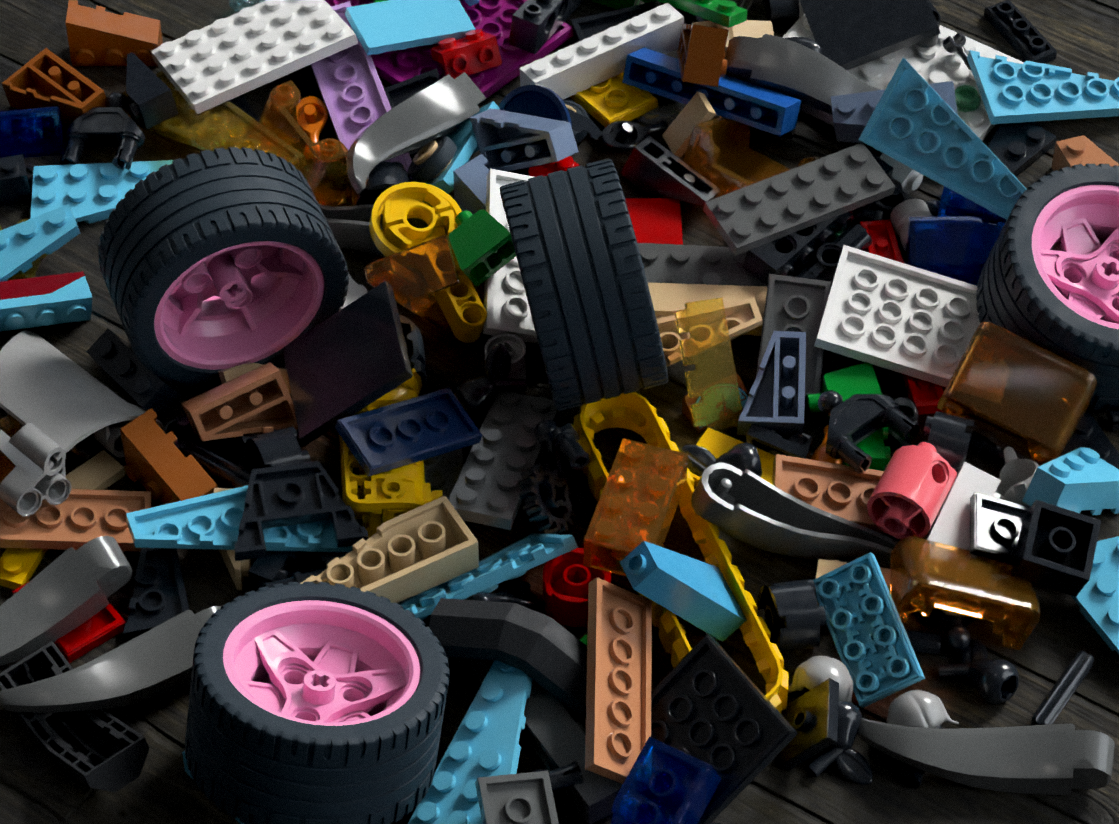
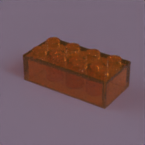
[583,438,688,576]

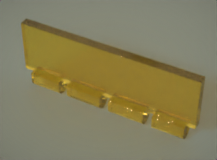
[674,297,742,430]

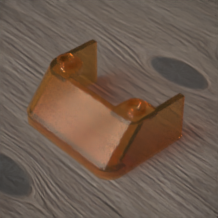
[364,234,484,336]

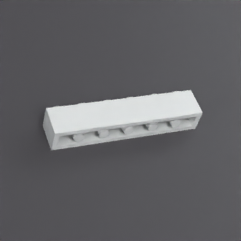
[519,3,684,100]

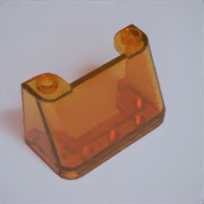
[248,80,353,207]
[683,116,819,199]
[937,322,1097,464]
[890,536,1040,650]

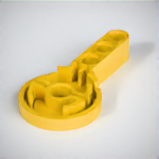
[369,182,487,343]

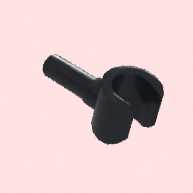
[943,33,971,70]

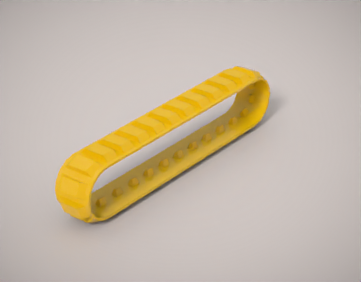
[573,392,788,714]

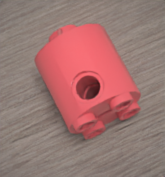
[867,442,957,541]

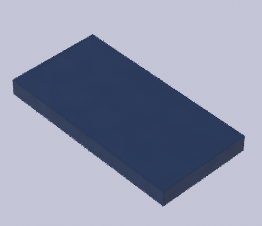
[335,388,482,477]

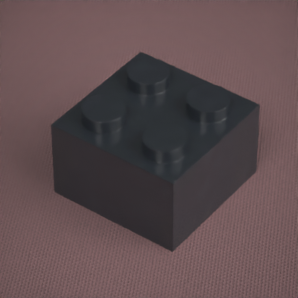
[1011,499,1101,597]

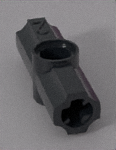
[796,224,872,282]

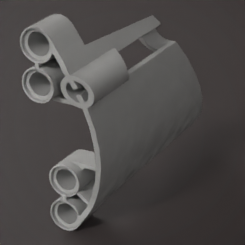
[0,330,164,517]

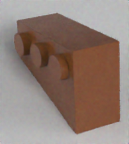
[65,0,163,66]
[677,24,729,87]
[2,48,106,125]
[120,408,218,505]

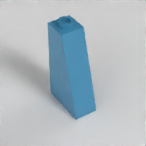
[620,541,747,641]

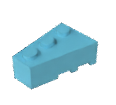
[1022,447,1119,515]

